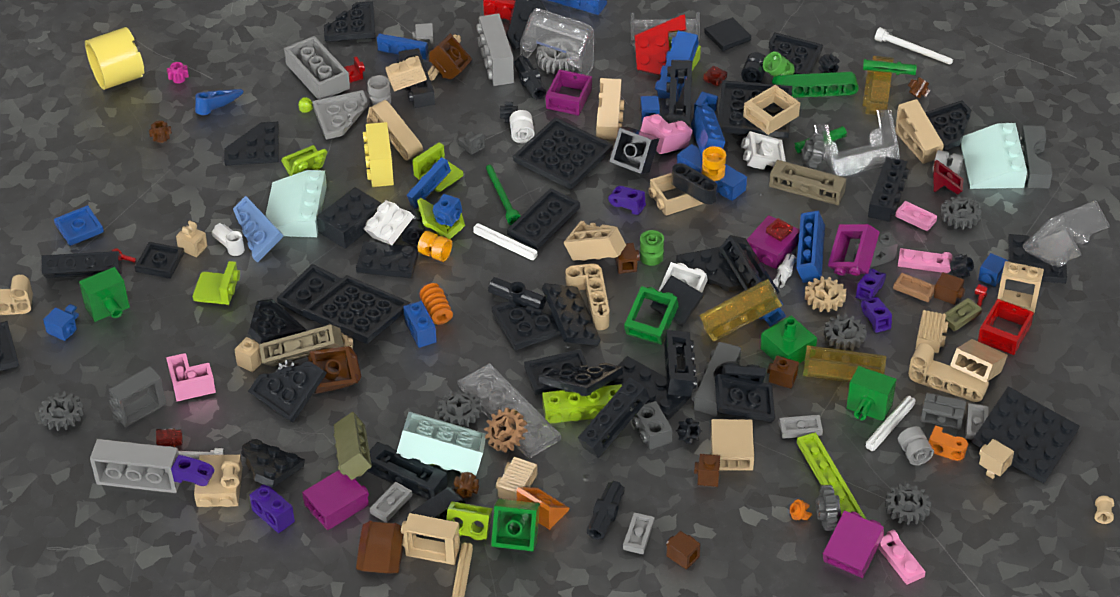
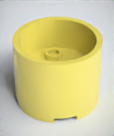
[85,27,144,90]

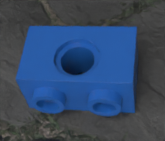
[403,301,437,348]

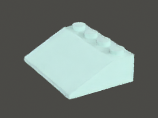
[960,123,1027,189]
[265,170,327,237]
[397,412,486,476]

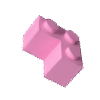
[640,114,693,154]
[166,353,216,401]

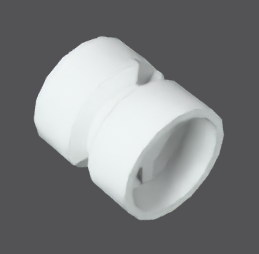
[510,110,534,144]

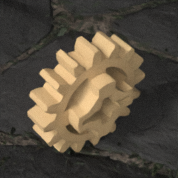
[804,276,846,312]

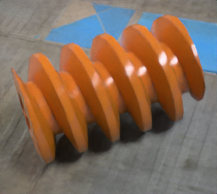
[419,283,453,325]

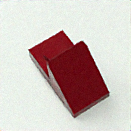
[933,160,964,195]

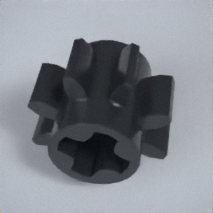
[818,53,840,73]
[500,102,518,123]
[950,254,974,278]
[676,418,702,444]

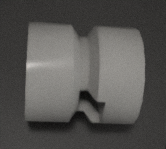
[367,75,391,106]
[933,150,964,175]
[898,426,934,465]

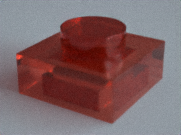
[703,66,727,86]
[766,218,793,242]

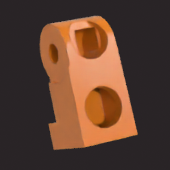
[929,425,968,461]

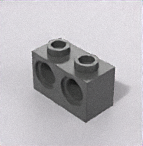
[632,401,672,450]

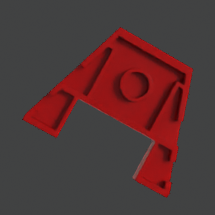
[635,14,687,75]

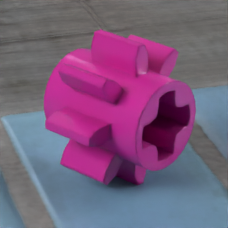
[167,62,189,83]

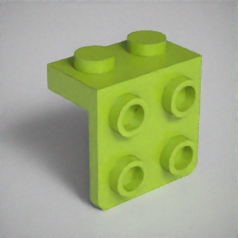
[413,142,463,192]
[281,145,327,176]
[417,198,465,239]
[192,261,240,305]

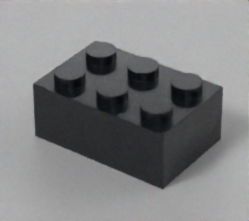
[316,187,382,249]

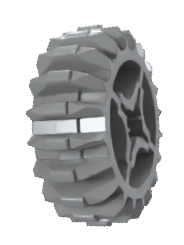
[536,37,582,75]

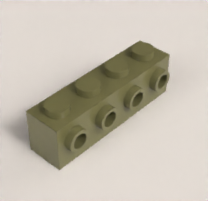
[333,412,372,480]

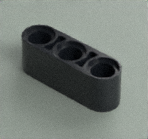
[671,163,717,205]
[406,487,466,537]

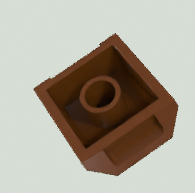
[429,33,472,79]
[308,346,361,394]
[356,520,404,573]

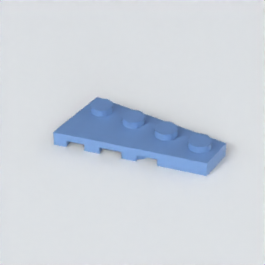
[233,196,284,262]

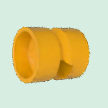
[701,146,726,181]
[418,231,453,262]

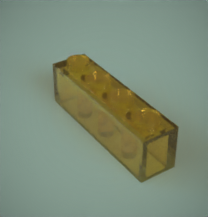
[863,56,894,116]
[700,279,782,342]
[803,345,886,382]

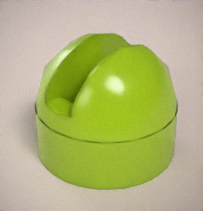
[298,97,313,113]

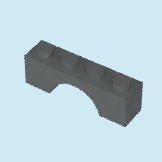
[1018,126,1052,188]
[692,342,741,416]

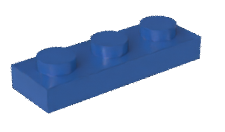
[377,33,428,60]
[407,157,451,208]

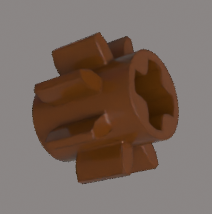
[908,77,930,99]
[149,121,172,143]
[453,472,479,498]

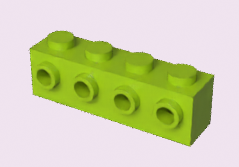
[542,384,622,424]

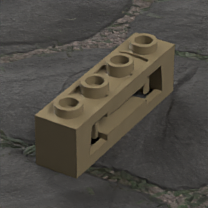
[769,160,847,205]
[259,324,344,367]

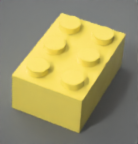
[363,122,394,187]

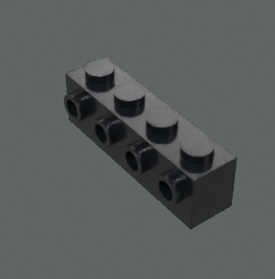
[868,156,910,222]

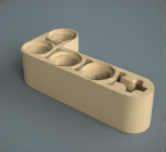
[367,100,423,161]
[566,264,610,330]
[0,275,33,315]
[908,343,989,402]

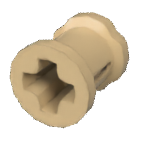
[221,460,240,488]
[1095,496,1114,524]

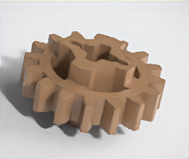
[484,408,528,453]

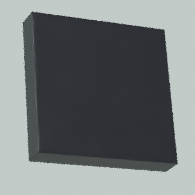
[704,17,751,51]
[134,242,185,279]
[650,275,704,327]

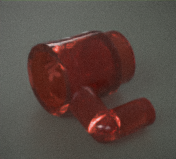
[156,428,183,447]

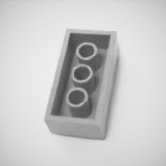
[477,14,514,86]
[284,36,350,100]
[90,439,180,493]

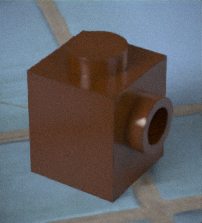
[615,243,640,274]
[934,272,966,305]
[767,356,799,389]
[694,454,720,487]
[666,531,700,570]

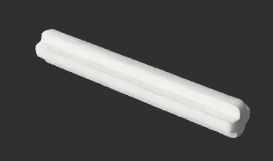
[473,223,538,260]
[865,396,916,451]

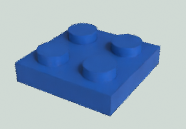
[54,205,104,246]

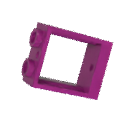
[546,69,592,116]
[828,224,880,276]

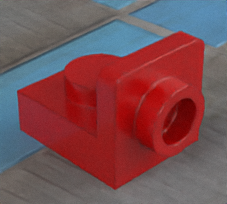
[344,56,365,83]

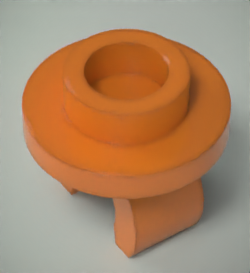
[790,499,812,520]

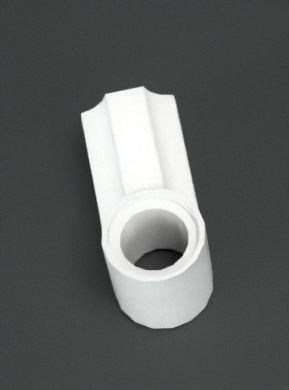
[212,223,245,256]

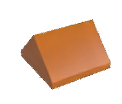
[517,487,570,530]

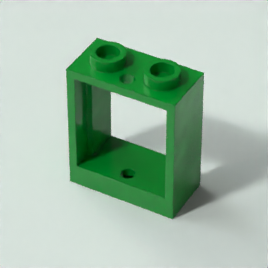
[624,286,679,345]

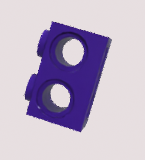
[249,484,295,533]

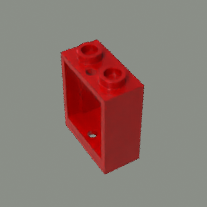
[978,299,1034,355]

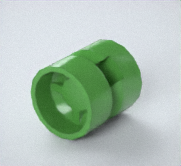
[763,52,795,77]
[639,230,664,266]

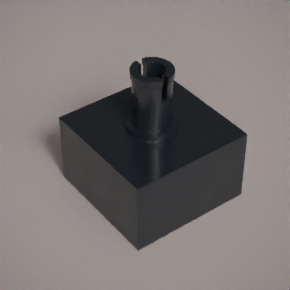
[609,126,660,174]

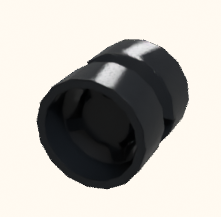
[741,52,766,83]
[402,209,425,245]

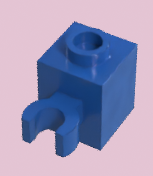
[43,304,79,341]

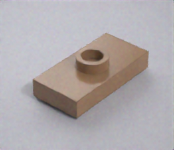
[893,273,935,302]

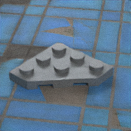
[312,90,368,139]

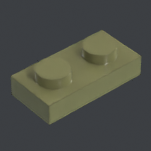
[945,298,982,332]

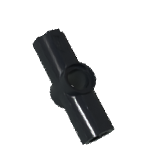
[514,56,546,100]
[488,277,547,310]
[587,481,625,540]

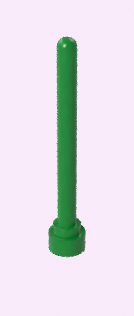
[486,164,521,225]

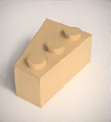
[596,78,624,141]
[895,99,944,164]
[564,221,626,261]

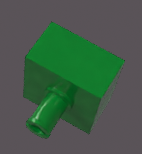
[79,267,130,322]
[760,316,817,363]
[846,366,897,422]
[491,498,540,551]

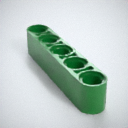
[772,72,859,98]

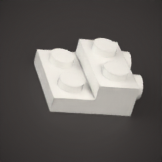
[741,131,786,170]
[364,200,414,245]
[659,262,708,292]

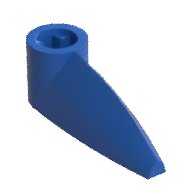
[195,89,244,115]

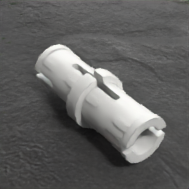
[773,254,797,288]

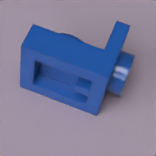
[694,92,718,113]

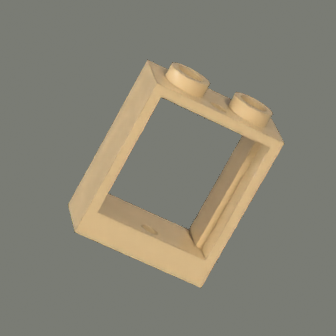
[743,85,800,135]
[648,173,704,216]
[997,261,1044,313]
[401,513,460,565]

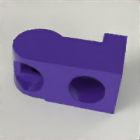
[608,186,646,215]
[855,268,886,301]
[861,297,892,333]
[171,455,215,486]

